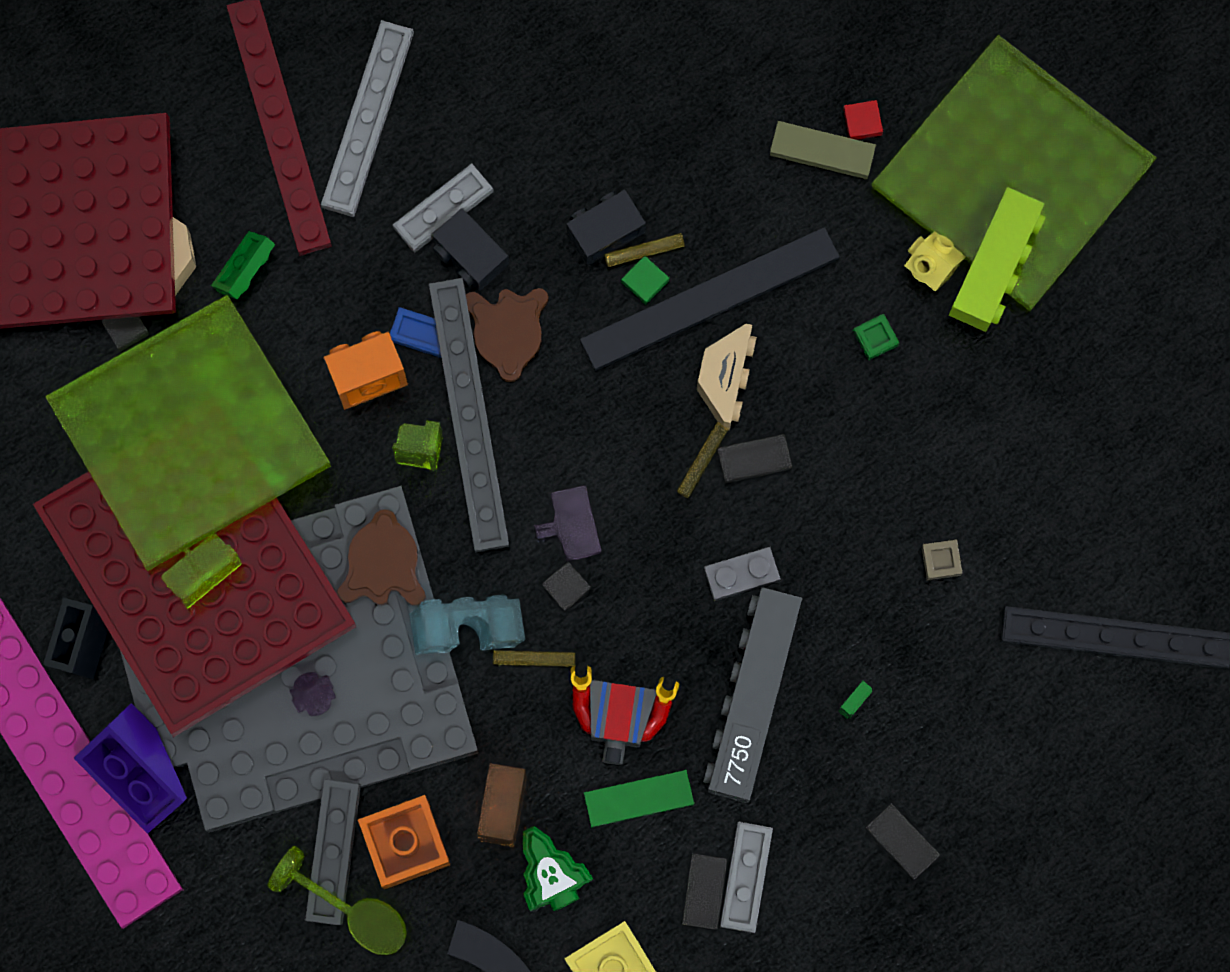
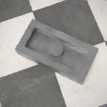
[704,547,780,601]

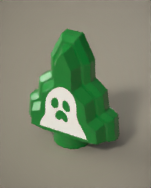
[523,826,593,912]

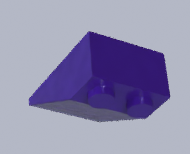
[74,703,187,834]

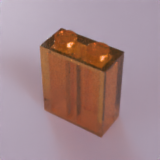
[477,763,527,847]

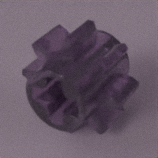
[289,672,336,716]

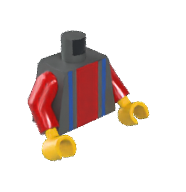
[571,665,679,765]

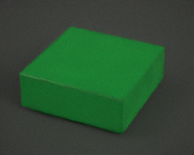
[621,255,669,304]
[853,314,899,360]
[838,681,872,719]

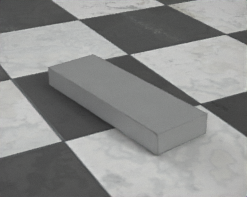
[393,164,493,253]
[720,822,773,933]

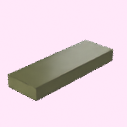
[770,121,876,179]

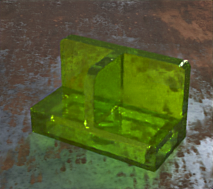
[392,420,443,470]
[161,533,242,609]

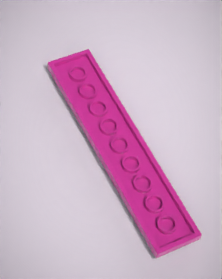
[0,598,184,929]

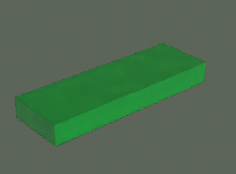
[584,770,694,828]

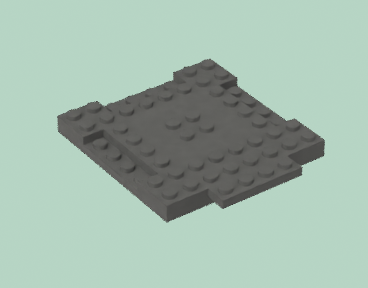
[120,486,478,833]

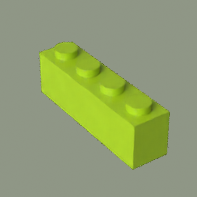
[949,187,1046,332]

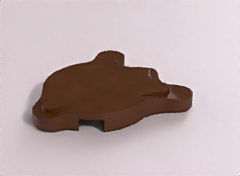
[466,288,548,382]
[337,509,426,606]

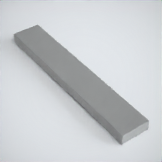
[321,20,414,217]

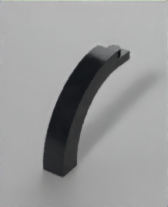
[447,920,531,972]

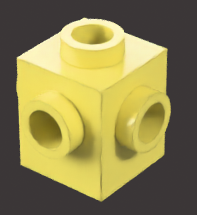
[904,231,966,292]

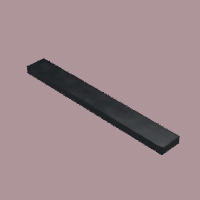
[580,227,840,371]
[1001,606,1230,669]

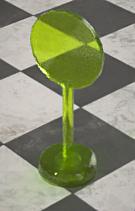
[267,846,407,955]

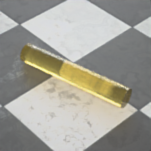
[605,233,685,267]
[677,422,728,498]
[493,650,575,666]

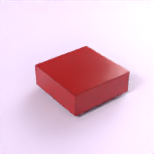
[843,100,883,140]

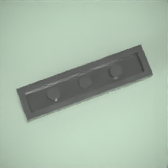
[305,779,361,925]

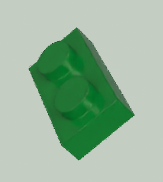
[211,231,275,299]

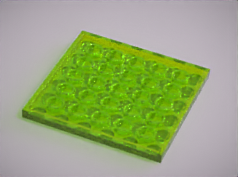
[872,35,1157,311]
[45,295,331,571]

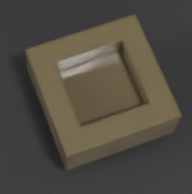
[922,540,962,580]

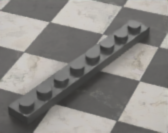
[429,278,510,552]

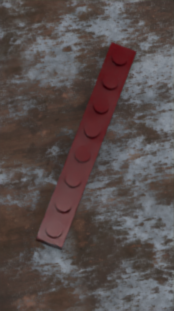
[226,0,332,256]

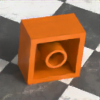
[324,331,408,410]
[358,795,451,890]

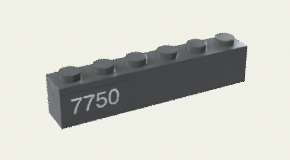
[703,587,802,803]

